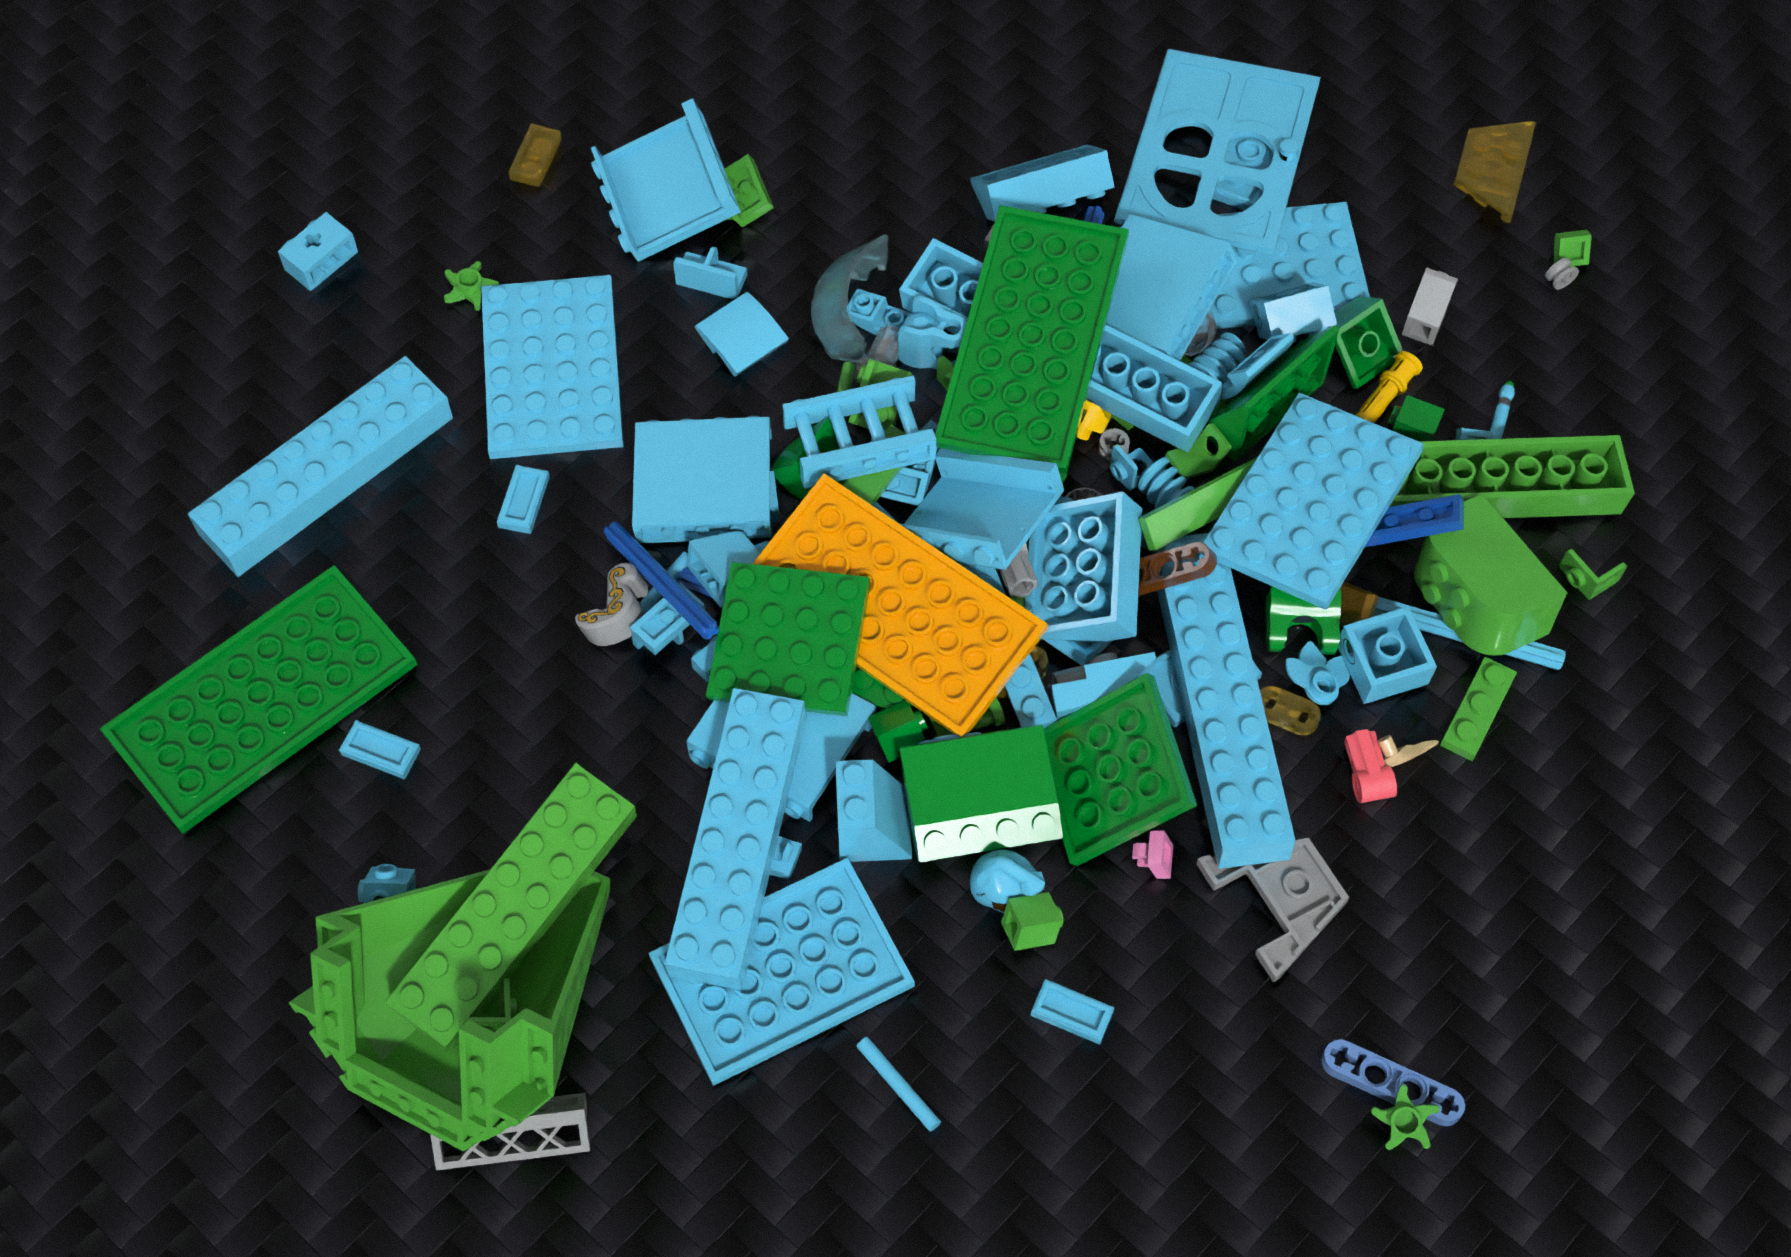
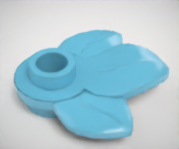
[1285,641,1350,705]

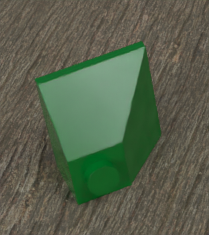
[1334,296,1403,389]
[770,418,847,500]

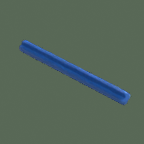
[604,522,719,639]

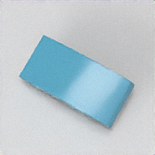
[843,289,912,344]

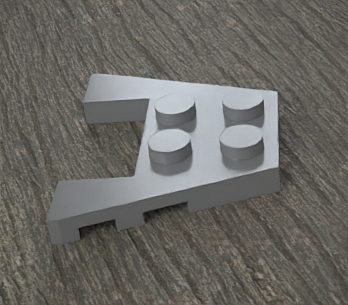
[1197,838,1349,982]

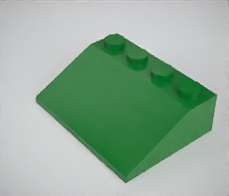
[1207,325,1339,462]
[899,724,1063,862]

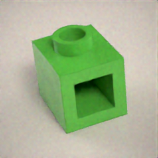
[1001,892,1063,951]

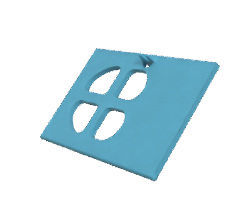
[1114,49,1320,255]

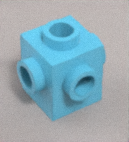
[358,864,416,904]

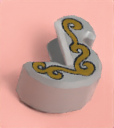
[575,563,648,646]

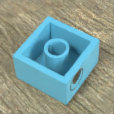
[1250,282,1337,342]
[1338,606,1437,704]

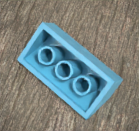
[970,144,1115,222]

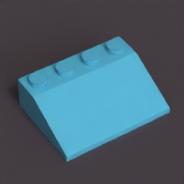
[1025,492,1142,641]

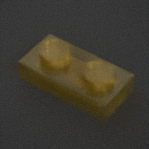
[509,124,562,187]

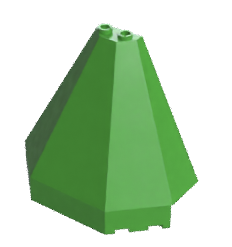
[289,869,610,1151]

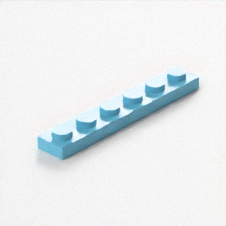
[957,562,1057,729]

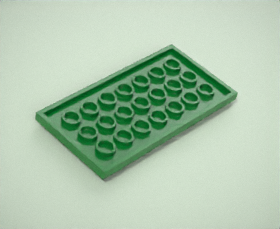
[935,205,1129,474]
[100,565,418,834]

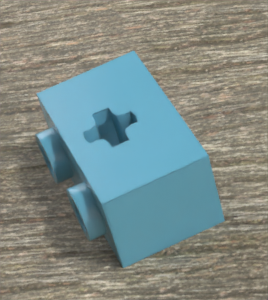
[278,212,358,291]

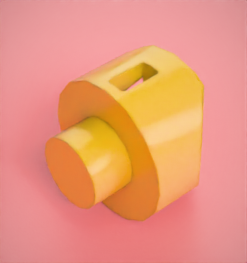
[1077,400,1111,441]

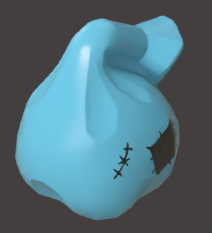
[970,850,1045,913]

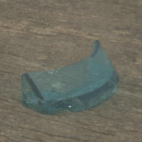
[811,235,888,364]

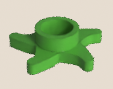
[444,261,499,311]
[1372,1084,1439,1150]

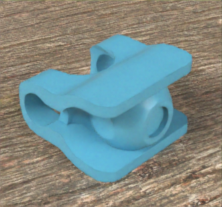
[898,296,967,370]

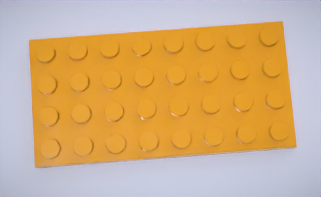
[753,474,1049,737]

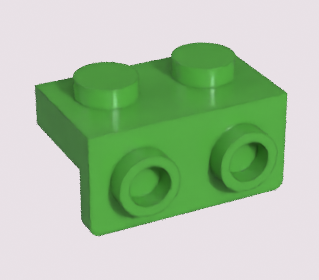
[725,154,774,227]

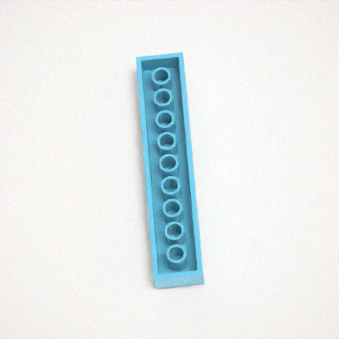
[899,238,1222,453]
[1152,533,1296,869]

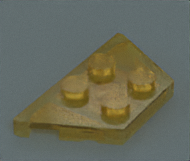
[1454,121,1536,223]

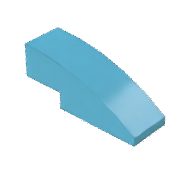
[1051,652,1156,721]

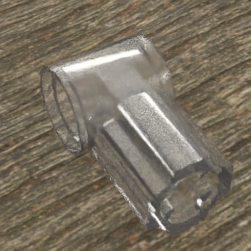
[854,325,899,382]

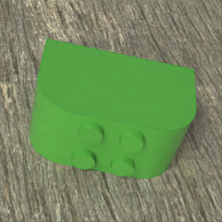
[1414,494,1567,655]

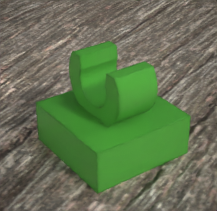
[1553,230,1592,267]

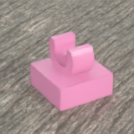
[1132,831,1173,879]

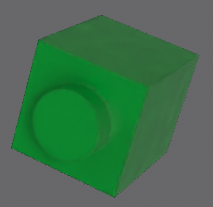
[1388,395,1445,441]
[868,700,928,763]

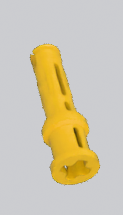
[1355,351,1423,423]

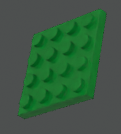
[706,562,871,716]
[1043,673,1197,866]

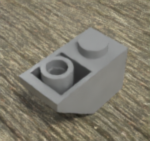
[1402,268,1458,346]

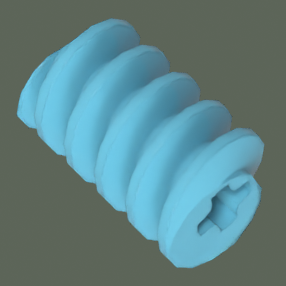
[1188,332,1246,383]
[1137,457,1195,509]

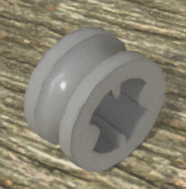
[1545,258,1579,290]
[1099,428,1130,462]

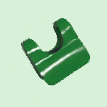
[1265,586,1341,655]

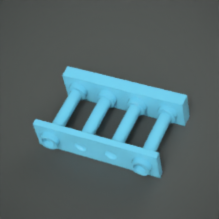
[782,375,936,489]

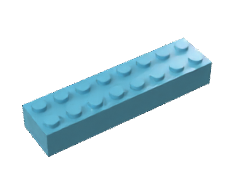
[188,356,453,577]
[665,688,807,991]

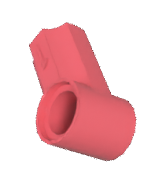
[1344,729,1397,803]

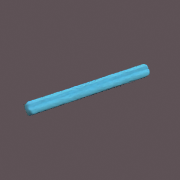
[1373,596,1565,670]

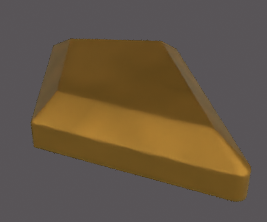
[1340,582,1379,627]

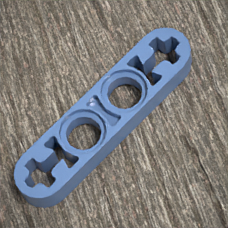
[1321,1039,1465,1126]

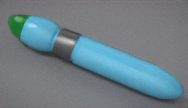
[1490,380,1515,439]

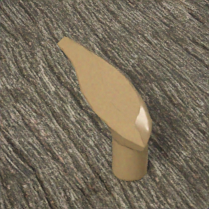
[1377,735,1439,767]

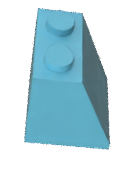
[836,760,912,862]

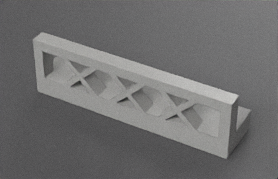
[430,1093,590,1170]

